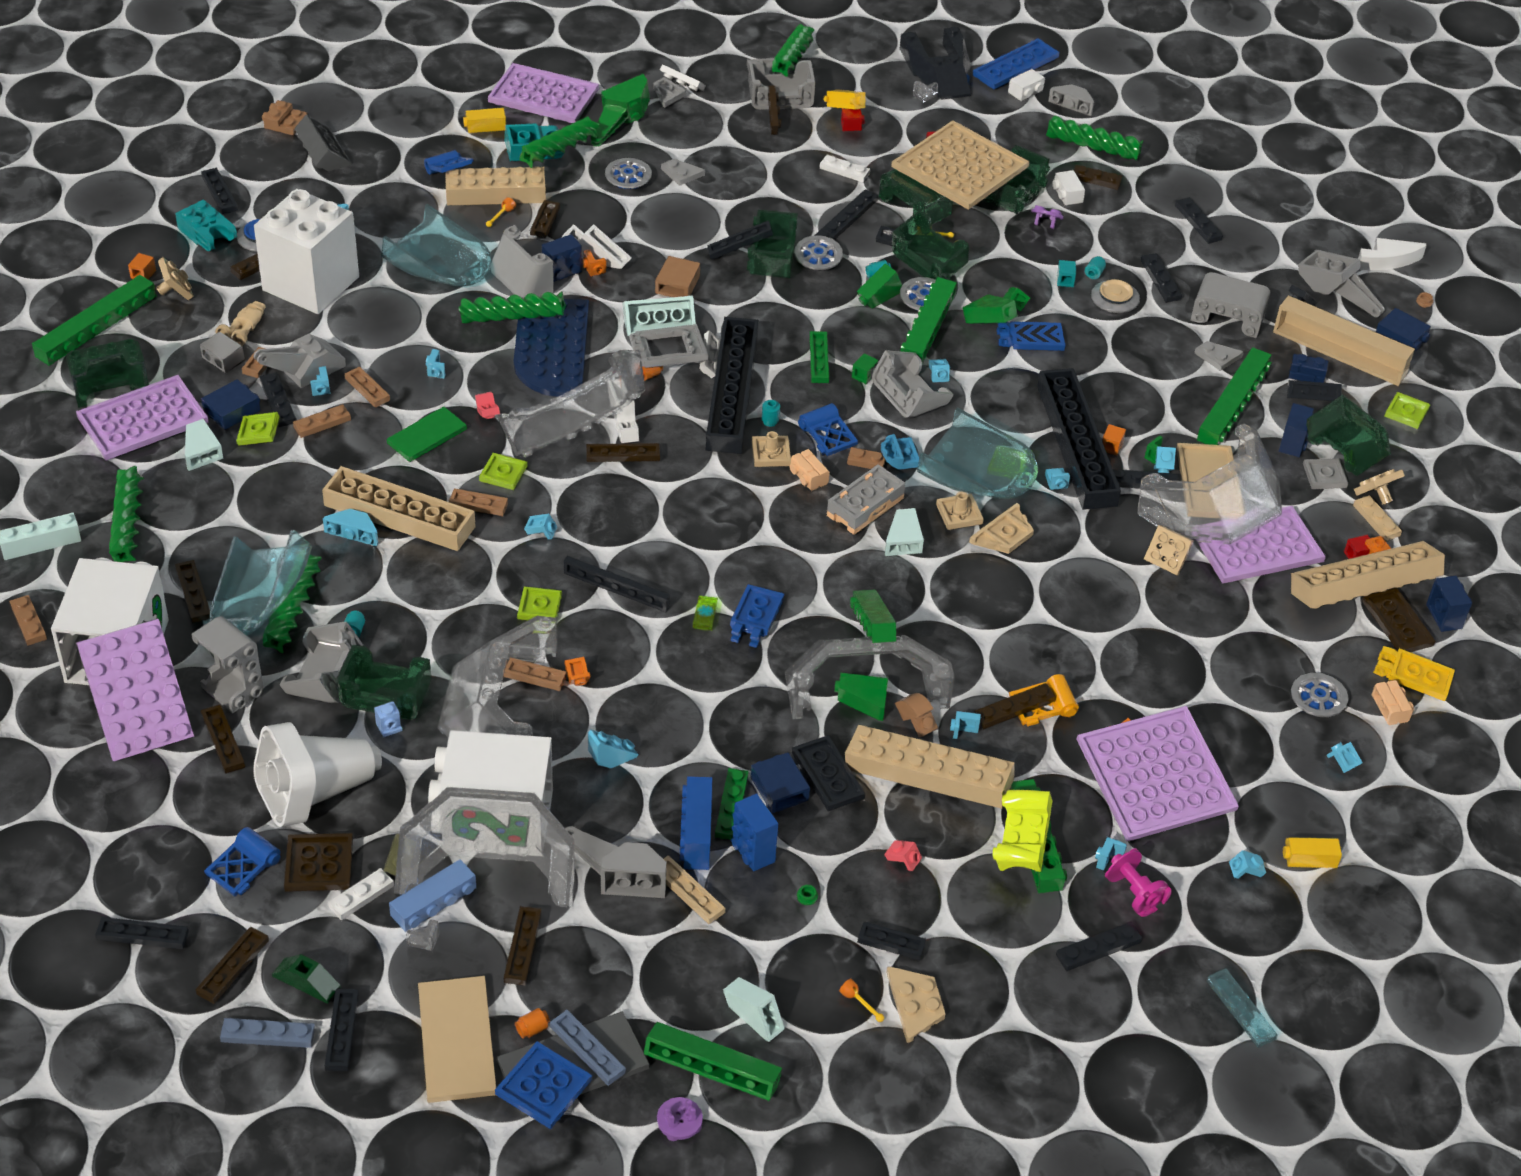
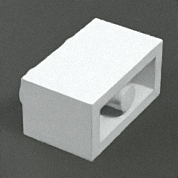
[1008,69,1045,101]
[1053,170,1085,205]

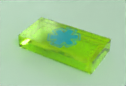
[693,596,718,631]

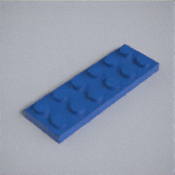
[973,38,1059,89]

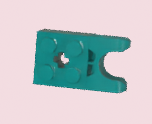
[504,124,564,161]
[175,200,237,251]

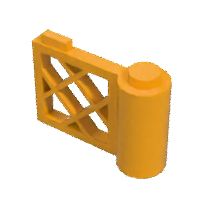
[1009,674,1079,727]

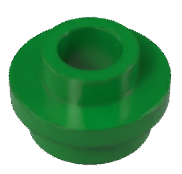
[797,885,818,905]

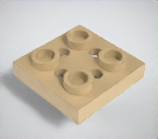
[156,257,193,300]
[752,431,791,467]
[1354,469,1405,505]
[936,492,983,530]
[1144,525,1194,575]

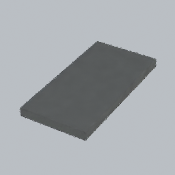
[497,1011,649,1116]

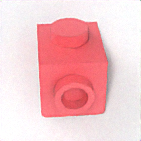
[475,392,500,419]
[885,840,922,871]

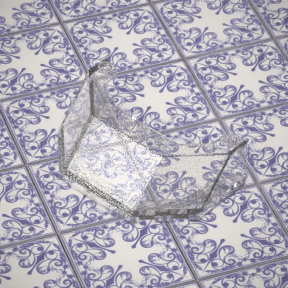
[497,350,645,458]
[1137,423,1282,544]
[438,616,557,738]
[785,635,955,719]
[394,787,575,908]

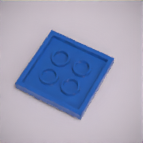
[495,1042,592,1129]

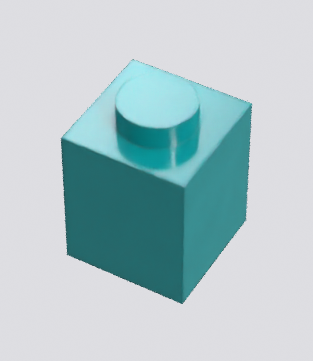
[1057,260,1076,287]

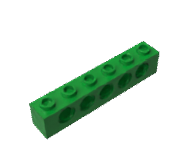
[1010,779,1067,893]

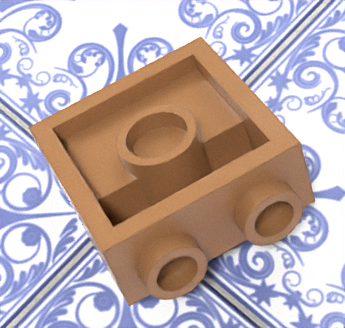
[262,100,307,135]

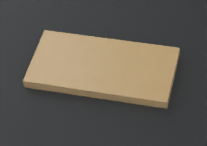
[1176,443,1244,519]
[418,976,496,1103]

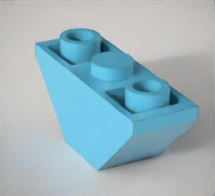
[323,509,378,546]
[588,730,638,769]

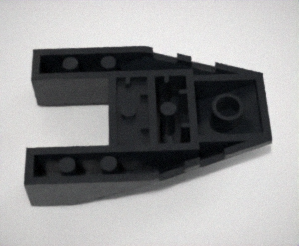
[899,27,971,100]

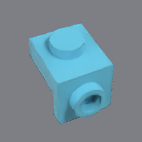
[426,349,446,378]
[1154,447,1176,473]
[950,711,981,739]
[1095,837,1127,870]
[1229,850,1266,879]

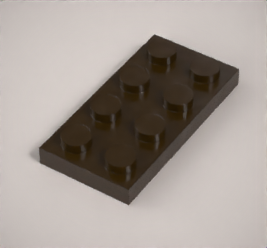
[1362,588,1436,652]

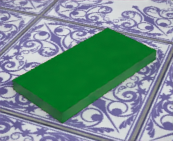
[387,406,467,462]

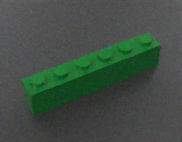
[900,277,957,364]
[850,589,896,643]
[644,1022,782,1101]

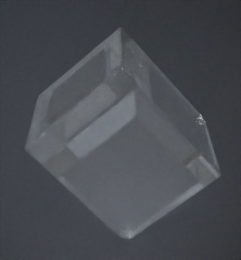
[913,80,938,102]
[406,919,439,951]

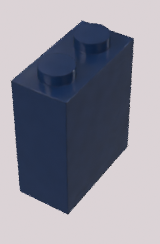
[1376,308,1431,351]
[201,379,260,430]
[751,753,810,813]

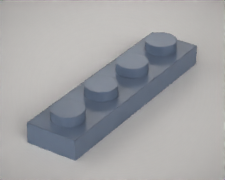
[550,1010,626,1086]
[220,1018,315,1048]

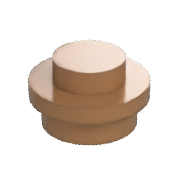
[1416,292,1434,308]

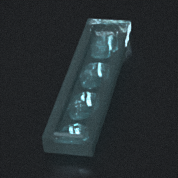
[1207,968,1278,1048]

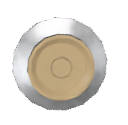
[1091,279,1140,313]

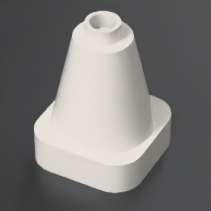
[254,722,382,827]

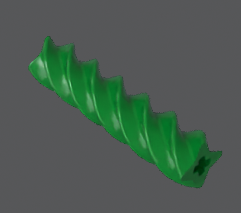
[772,24,814,77]
[519,116,600,168]
[1046,116,1144,160]
[458,291,566,323]
[109,466,144,563]
[263,550,322,653]

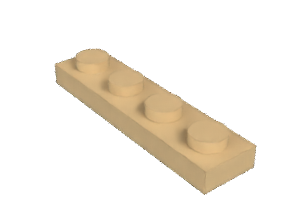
[664,855,725,924]

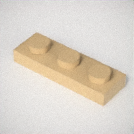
[1353,495,1402,541]

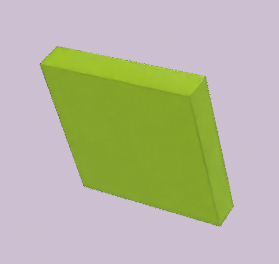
[1384,392,1431,429]
[236,412,280,446]
[479,453,527,490]
[517,587,562,623]

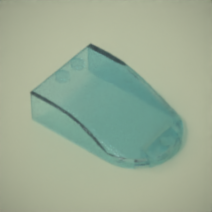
[381,204,491,286]
[917,407,1038,499]
[210,530,312,636]

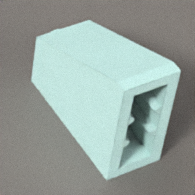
[185,419,223,471]
[885,508,924,556]
[723,977,785,1042]

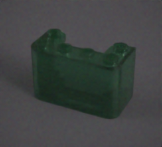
[983,145,1050,214]
[879,168,953,228]
[892,209,969,280]
[747,210,798,278]
[66,339,149,408]
[1306,395,1391,476]
[337,645,432,719]

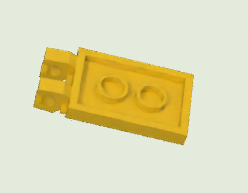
[1373,646,1455,701]

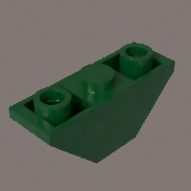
[272,954,341,1004]

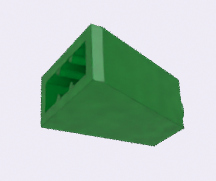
[857,264,902,309]
[962,295,1018,323]
[834,673,888,721]

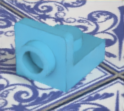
[929,359,950,382]
[310,366,330,396]
[1045,468,1070,490]
[524,514,557,540]
[1327,742,1363,773]

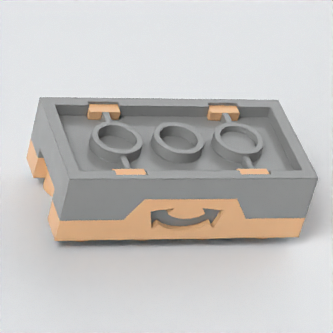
[827,464,905,535]

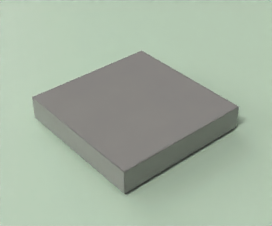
[1303,458,1348,489]

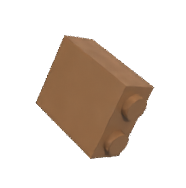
[655,256,701,297]

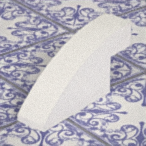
[562,225,631,269]
[1358,238,1426,270]
[608,380,639,443]

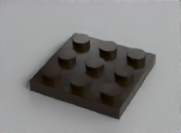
[284,833,353,892]

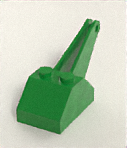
[591,74,650,147]

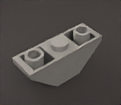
[1048,84,1094,116]

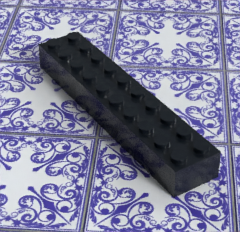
[705,317,759,454]
[1037,368,1121,510]

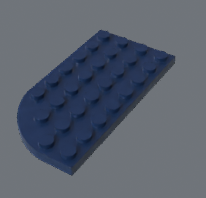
[513,297,589,398]

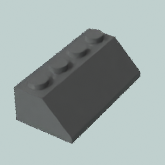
[294,114,352,171]

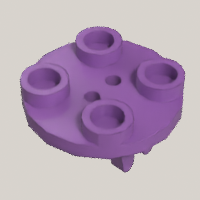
[1031,205,1063,229]
[657,1097,703,1141]

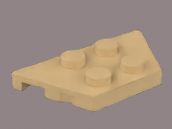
[969,503,1034,554]
[886,967,945,1043]

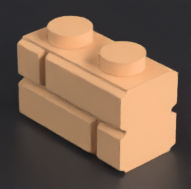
[790,449,830,491]
[1372,680,1414,725]

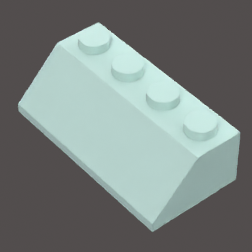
[622,296,696,336]
[0,512,81,560]

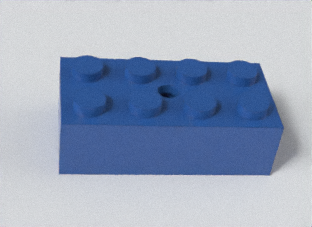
[680,776,712,870]

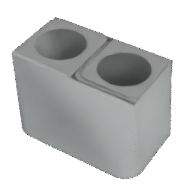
[200,332,245,373]

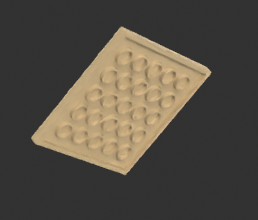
[892,120,1029,210]

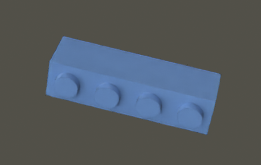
[389,859,476,932]

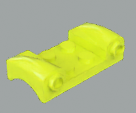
[993,790,1053,872]

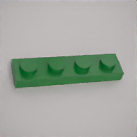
[809,331,829,383]
[715,768,749,840]

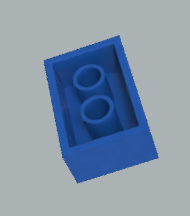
[731,794,778,872]

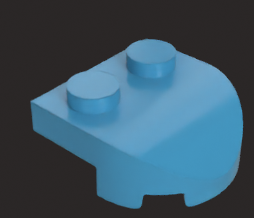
[881,434,921,469]

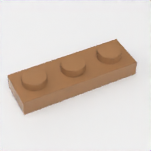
[345,366,390,408]
[293,404,351,438]
[449,488,508,516]
[9,595,47,646]
[503,657,567,691]

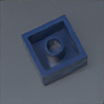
[542,234,582,282]
[1279,403,1315,457]
[1426,576,1472,632]

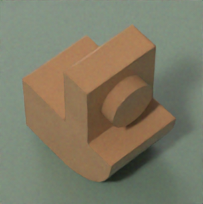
[895,693,938,737]

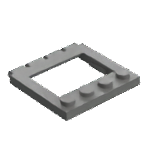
[629,324,708,368]

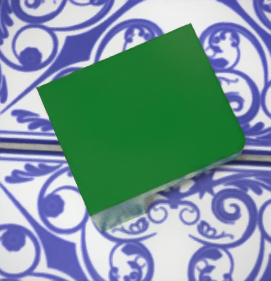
[1003,287,1030,312]
[852,353,878,384]
[1145,435,1163,464]

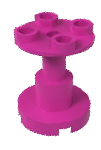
[1105,848,1172,917]

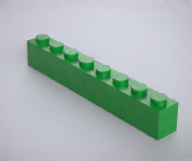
[32,275,157,366]
[1197,347,1272,445]

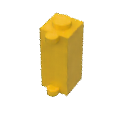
[824,90,866,109]
[463,108,506,133]
[1283,838,1342,868]

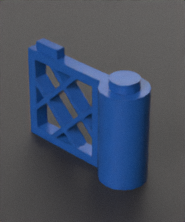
[424,150,474,175]
[798,403,858,456]
[204,827,281,897]

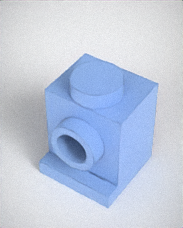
[374,701,402,738]

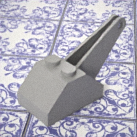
[1298,250,1384,317]
[254,334,346,388]
[563,826,667,898]

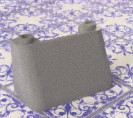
[491,225,554,298]
[872,350,954,418]
[280,621,364,703]

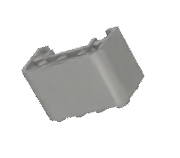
[748,60,815,109]
[1191,272,1270,338]
[192,616,263,714]

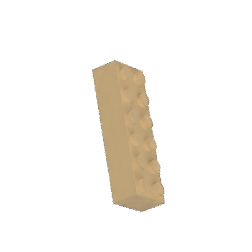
[446,166,546,205]

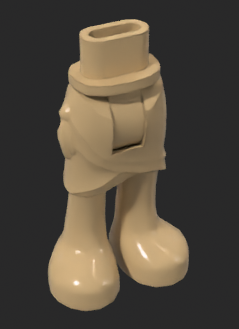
[215,301,266,347]

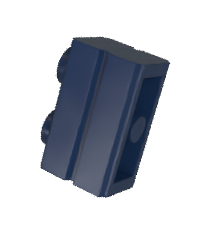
[1288,354,1328,383]

